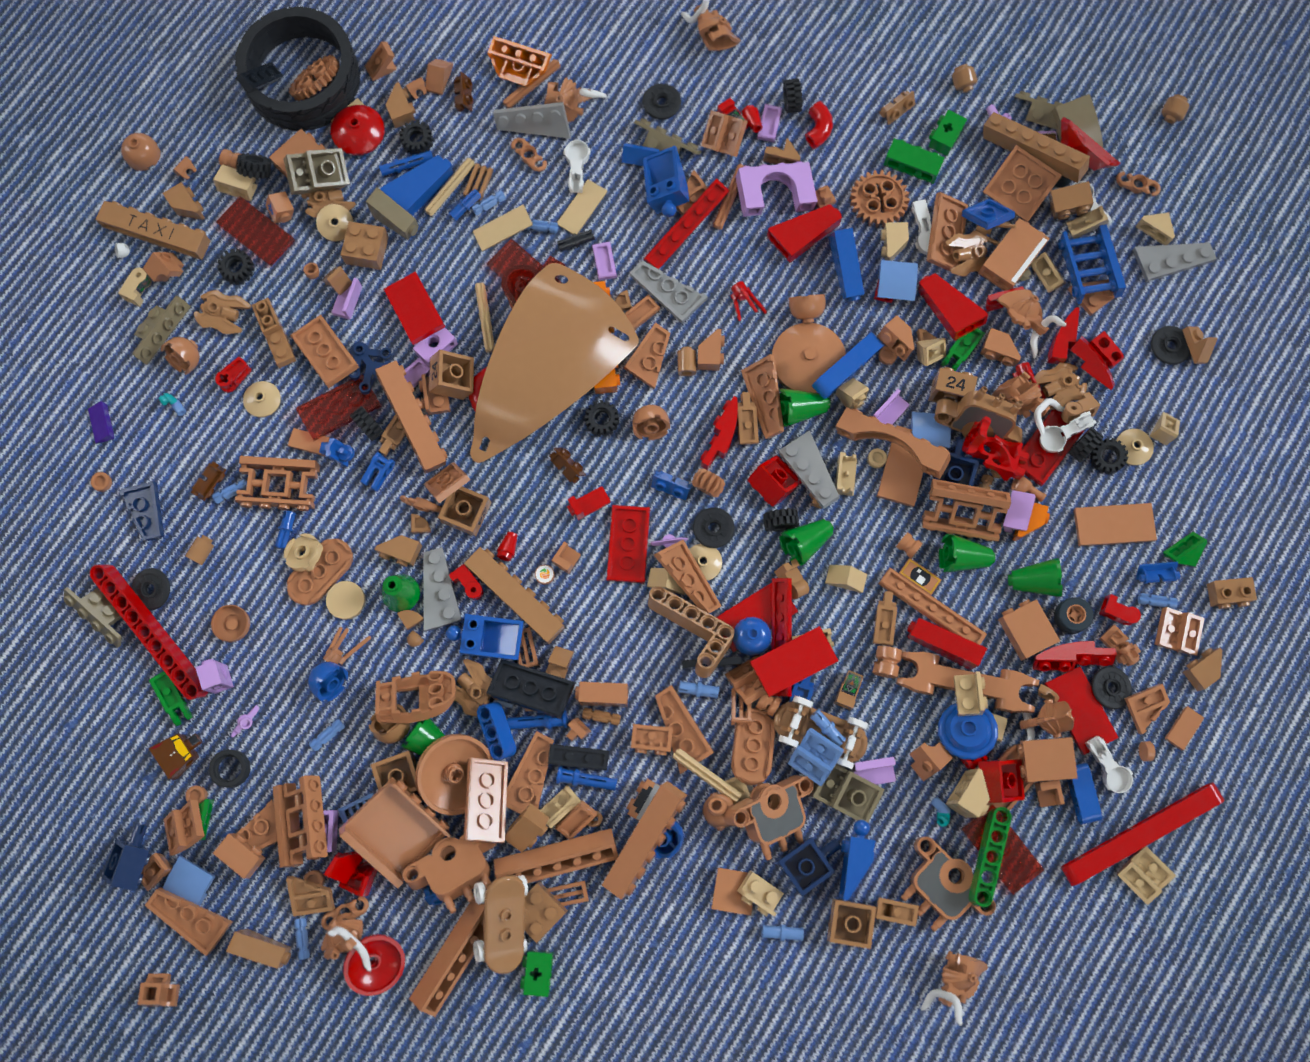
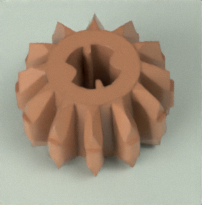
[692,469,725,497]

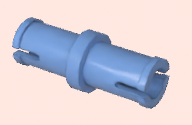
[678,680,719,699]
[810,709,846,746]
[761,924,804,941]

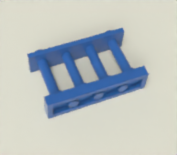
[1058,224,1126,304]

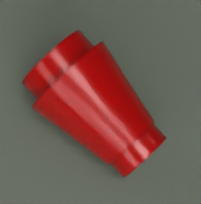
[742,105,763,133]
[496,532,518,562]

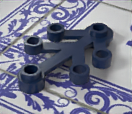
[349,342,401,401]

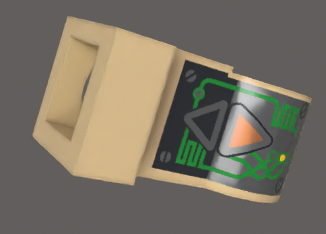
[118,268,152,307]

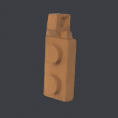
[737,392,759,445]
[378,414,406,457]
[872,591,898,646]

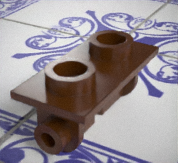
[454,71,473,112]
[549,448,586,484]
[191,461,226,501]

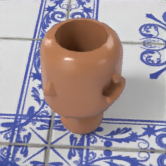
[703,792,734,831]

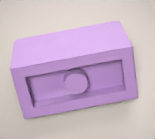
[332,278,362,320]
[873,389,910,425]
[1003,490,1036,533]
[853,757,896,785]

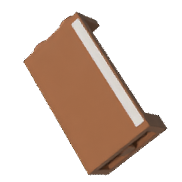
[978,218,1050,291]

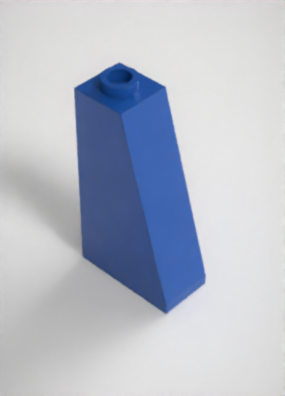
[380,155,454,216]
[828,228,864,302]

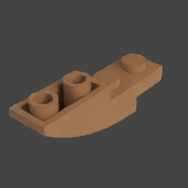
[251,298,296,368]

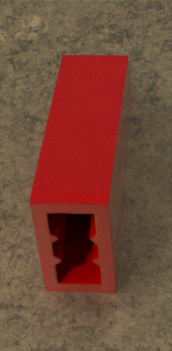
[767,204,842,263]
[918,273,988,341]
[907,618,987,670]

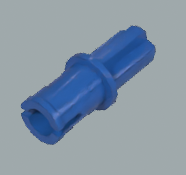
[449,189,481,221]
[275,511,296,549]

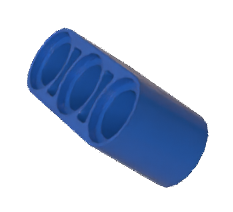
[477,702,516,761]
[1067,763,1102,825]

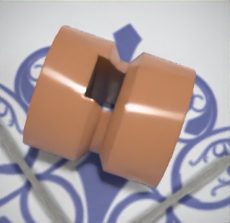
[873,645,902,678]

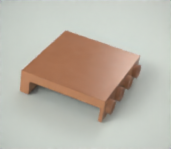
[339,777,451,888]

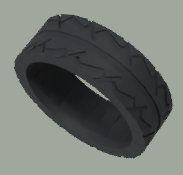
[235,6,360,131]

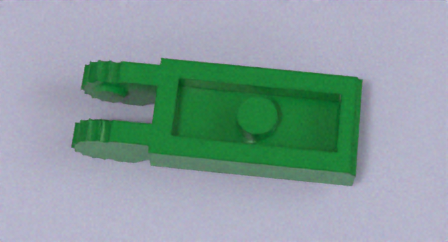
[941,328,986,371]
[149,671,193,726]

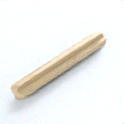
[424,157,475,216]
[475,282,495,353]
[673,749,742,803]

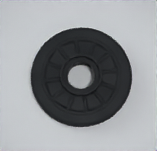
[642,83,681,119]
[1151,326,1191,365]
[693,507,735,548]
[131,568,170,610]
[1092,666,1132,709]

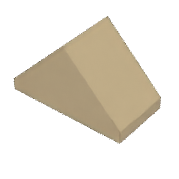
[1136,212,1175,245]
[916,338,946,366]
[1150,412,1180,445]
[825,565,867,593]
[647,568,685,595]

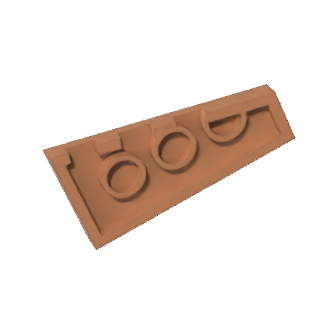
[741,354,784,439]
[655,685,715,774]

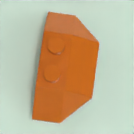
[487,36,552,87]

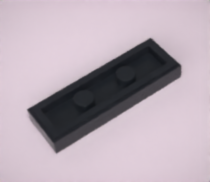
[682,656,742,671]
[547,744,609,771]

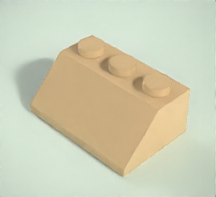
[946,768,990,818]

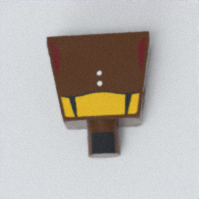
[148,733,203,780]

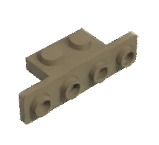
[1014,91,1063,130]
[634,118,702,155]
[132,296,191,365]
[63,587,122,648]

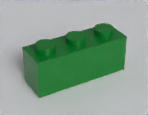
[883,138,945,184]

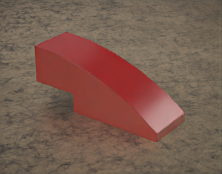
[1047,307,1080,365]
[1070,336,1115,390]

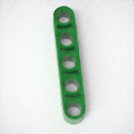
[969,807,1011,907]

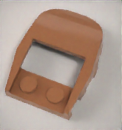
[375,671,456,724]

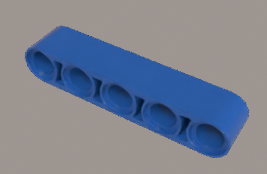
[812,332,885,400]

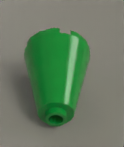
[779,389,831,427]
[779,519,834,566]
[938,534,996,573]
[1008,558,1062,597]
[381,574,421,612]
[401,718,445,755]

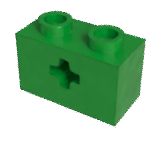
[928,109,967,156]
[520,950,554,997]

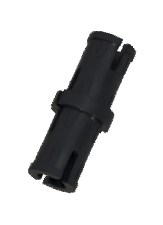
[557,229,595,252]

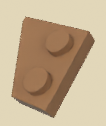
[286,876,335,917]

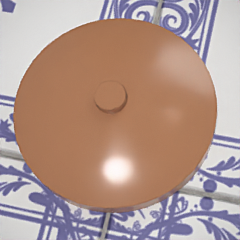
[772,323,846,393]
[415,734,493,815]

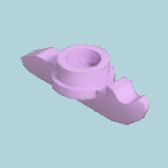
[651,534,688,548]
[231,705,259,737]

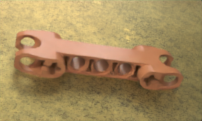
[896,651,1040,713]

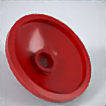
[330,105,385,155]
[343,934,405,996]

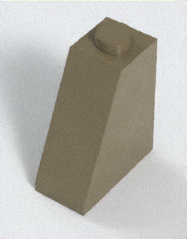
[366,188,419,240]

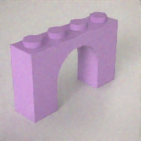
[736,161,817,217]

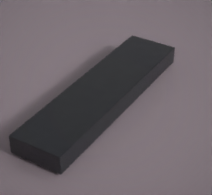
[235,62,283,93]

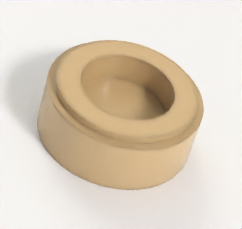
[867,448,887,468]

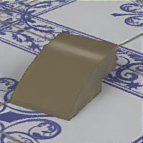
[1051,94,1103,148]
[283,148,350,195]
[809,764,885,823]

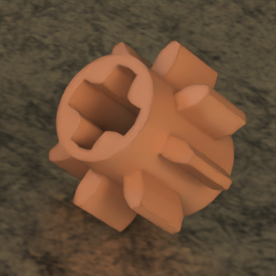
[1116,641,1141,666]

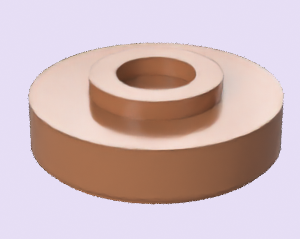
[211,605,250,642]

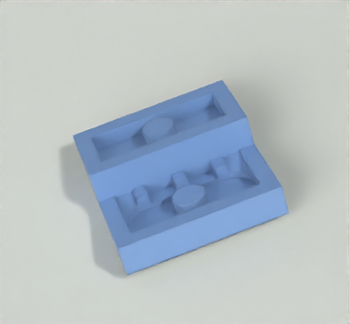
[877,260,918,301]
[910,412,951,450]
[788,728,844,786]
[163,856,216,906]

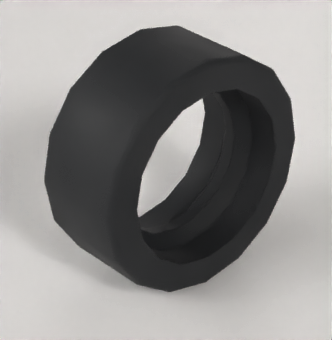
[209,749,251,788]

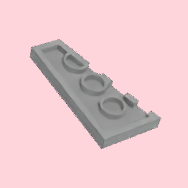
[493,102,571,139]
[1133,242,1217,282]
[630,261,708,323]
[779,430,839,509]
[423,547,462,632]

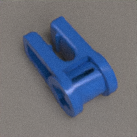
[360,452,395,492]

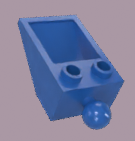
[643,146,689,217]
[446,614,524,660]
[838,820,876,900]

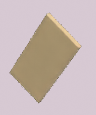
[557,179,608,234]
[473,205,533,252]

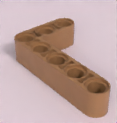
[648,586,734,678]

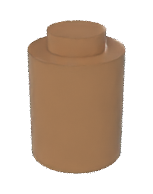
[677,347,697,376]
[185,535,214,565]

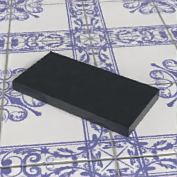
[486,659,575,719]

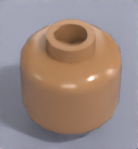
[951,64,978,93]
[1161,94,1190,124]

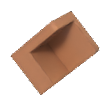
[552,542,581,574]
[1034,780,1064,807]

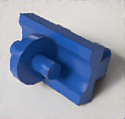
[319,438,355,467]

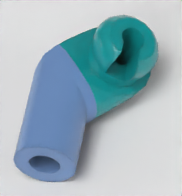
[159,393,186,416]
[930,796,950,827]

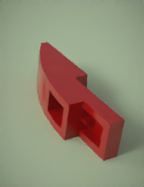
[700,396,738,471]
[1033,641,1117,672]

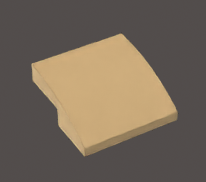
[1117,846,1176,905]

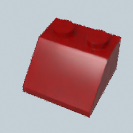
[747,455,802,507]
[978,759,1025,803]

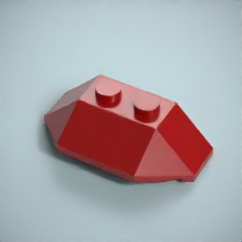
[1061,117,1120,171]

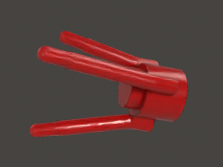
[730,281,767,321]
[1013,362,1046,400]

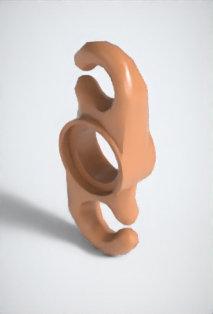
[511,138,547,172]
[1116,171,1161,197]
[399,495,442,513]
[321,896,369,931]

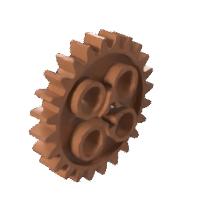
[289,55,340,101]
[850,170,910,228]

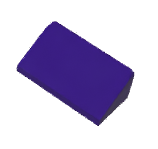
[88,401,115,444]

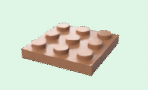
[983,145,1062,222]

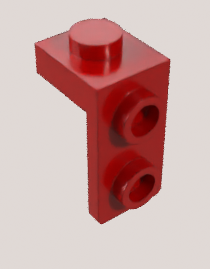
[567,486,611,520]

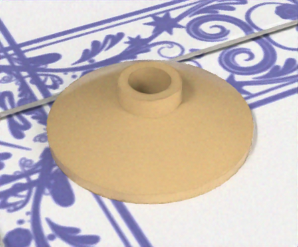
[316,204,353,241]
[243,381,281,417]
[1116,429,1154,466]
[689,544,722,581]

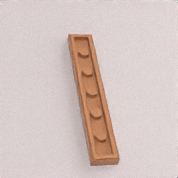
[878,567,987,645]

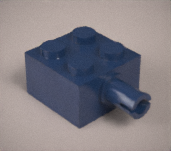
[928,439,979,491]
[102,823,150,891]
[776,838,842,896]

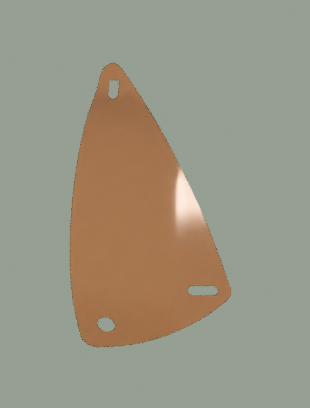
[470,263,639,463]

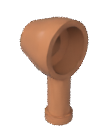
[1011,477,1046,502]

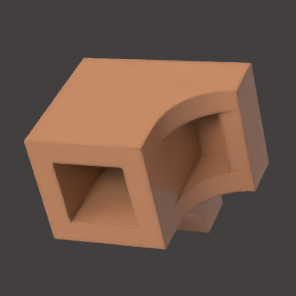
[143,252,184,281]
[910,742,953,781]
[137,974,180,1007]

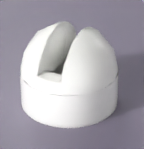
[115,243,130,258]

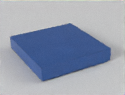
[962,198,1015,230]

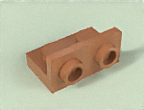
[419,374,451,415]
[631,724,673,755]

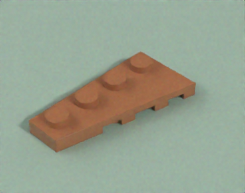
[654,540,721,613]
[506,731,554,814]
[145,888,233,956]

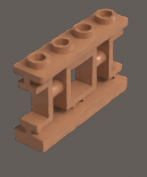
[235,456,320,511]
[922,479,1011,541]
[273,775,328,868]

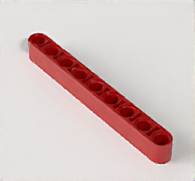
[90,564,208,700]
[1061,782,1225,886]

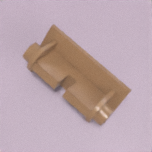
[879,90,915,125]

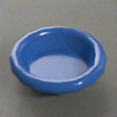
[938,703,998,760]

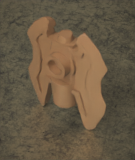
[301,186,356,218]
[945,230,989,276]
[194,290,251,334]
[1030,362,1087,409]
[454,659,498,716]

